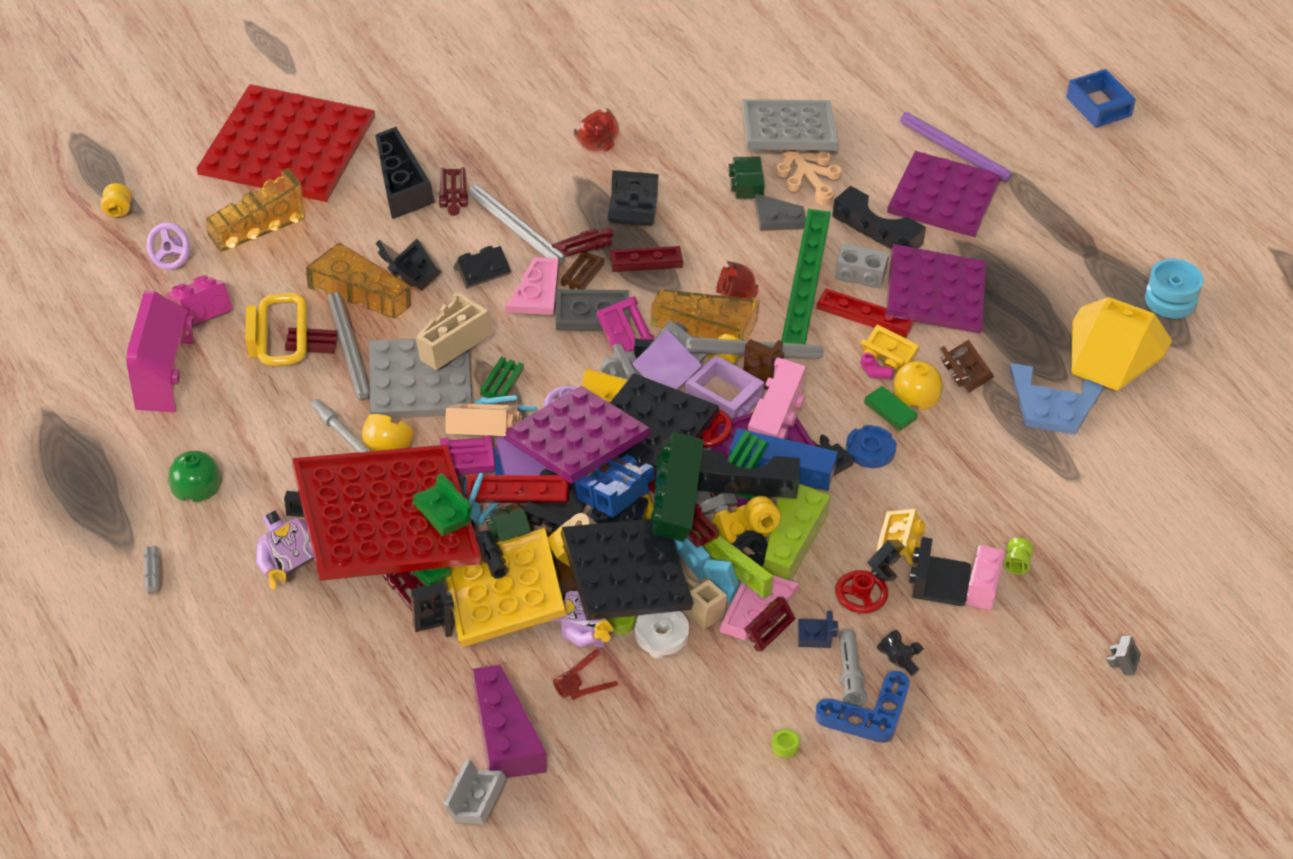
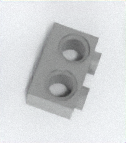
[835,243,889,289]

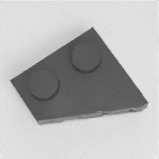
[754,194,806,231]

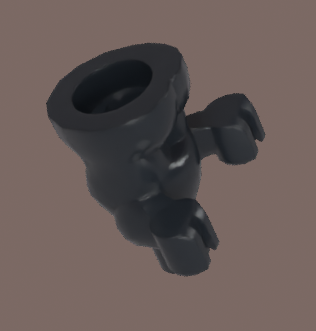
[877,630,924,677]

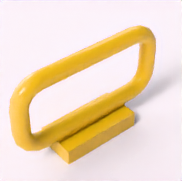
[245,293,307,366]

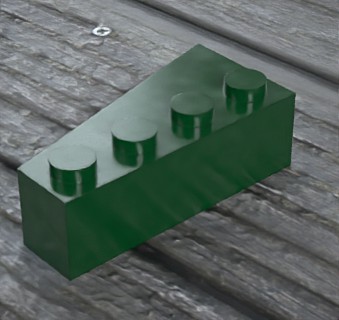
[650,431,704,542]

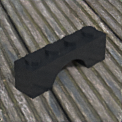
[832,186,926,250]
[697,450,800,499]

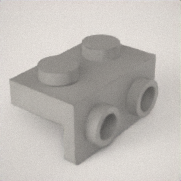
[444,760,507,824]

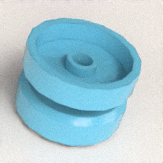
[1145,258,1204,319]

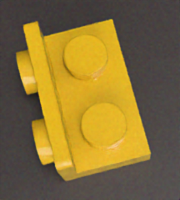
[876,509,925,565]

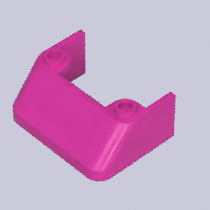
[126,290,194,412]

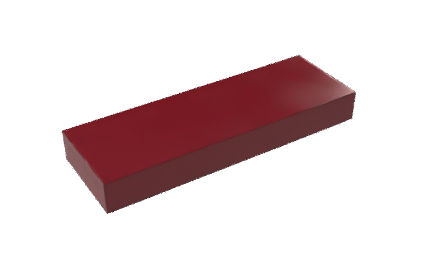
[610,246,683,272]

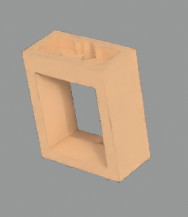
[446,403,522,436]

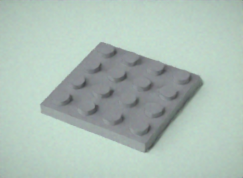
[742,99,838,152]
[369,339,471,418]

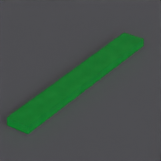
[781,208,831,344]

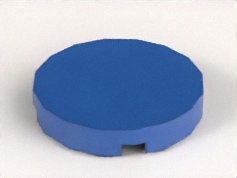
[845,425,897,468]

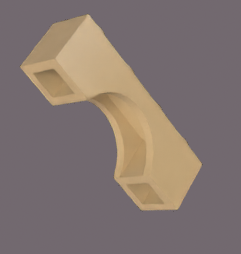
[683,572,727,630]

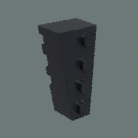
[375,127,435,219]

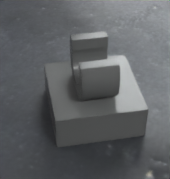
[1106,636,1141,675]

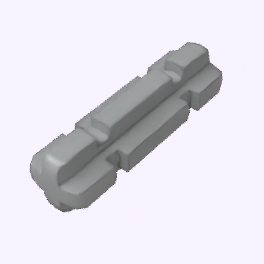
[144,546,160,594]

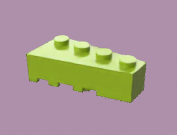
[764,484,831,581]

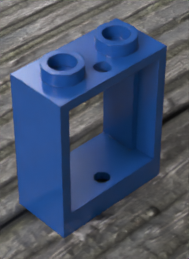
[1066,69,1136,128]

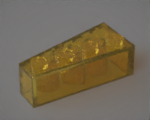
[206,168,305,252]
[306,242,411,319]
[650,289,760,341]

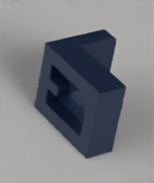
[798,611,838,648]

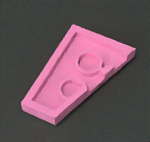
[505,257,558,315]
[720,575,799,641]

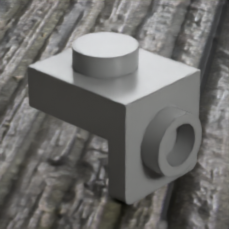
[695,491,738,514]

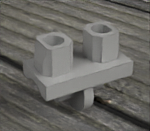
[600,344,642,379]

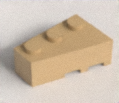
[416,291,492,370]

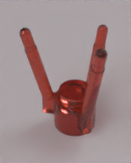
[553,649,618,701]

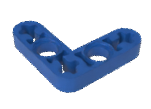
[815,671,910,743]

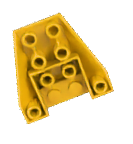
[1071,297,1172,391]

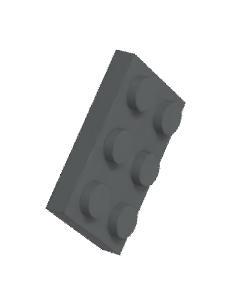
[556,289,629,331]

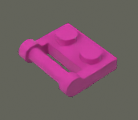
[596,296,655,352]
[440,435,495,475]

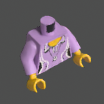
[256,510,314,589]
[549,591,614,648]

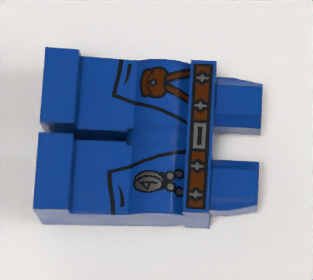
[575,454,655,517]

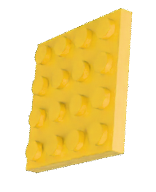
[446,528,567,647]

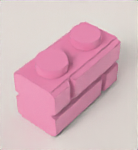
[966,545,1005,610]

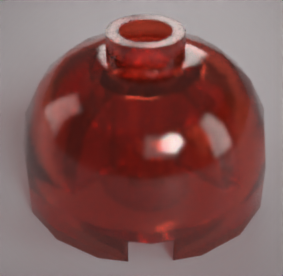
[573,108,619,151]
[716,261,759,310]

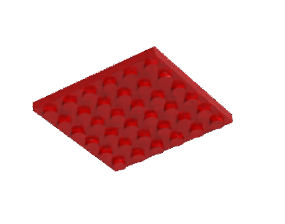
[197,84,375,202]
[292,445,481,581]

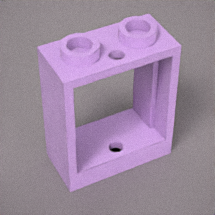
[685,355,764,419]

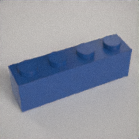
[729,428,838,491]

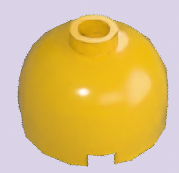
[893,361,943,410]
[362,414,415,451]

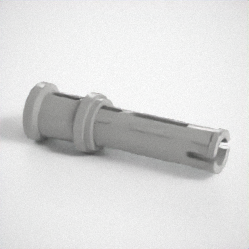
[838,629,867,706]

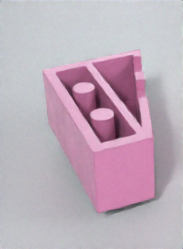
[748,357,806,439]

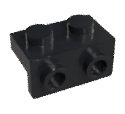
[453,246,512,289]
[410,583,455,637]

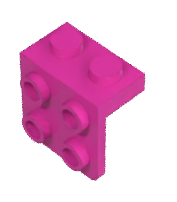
[166,275,233,325]

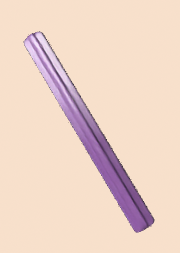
[900,112,1012,183]

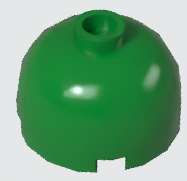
[168,450,221,502]

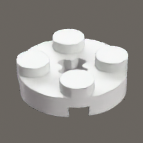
[635,611,689,658]

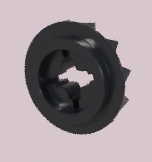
[731,530,768,567]

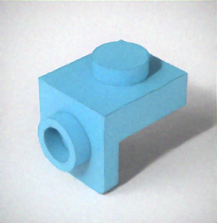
[703,559,740,604]

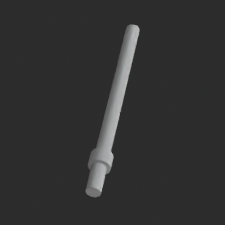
[311,399,370,452]

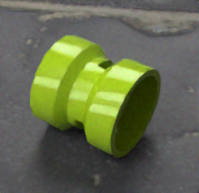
[1003,538,1034,575]

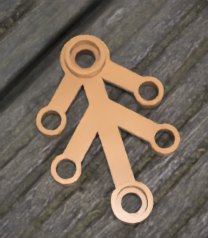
[776,150,841,206]

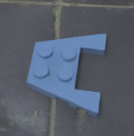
[1009,363,1105,435]

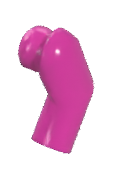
[860,353,893,379]

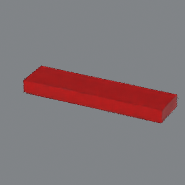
[816,288,915,338]
[465,475,570,503]

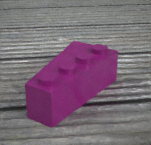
[473,665,547,778]

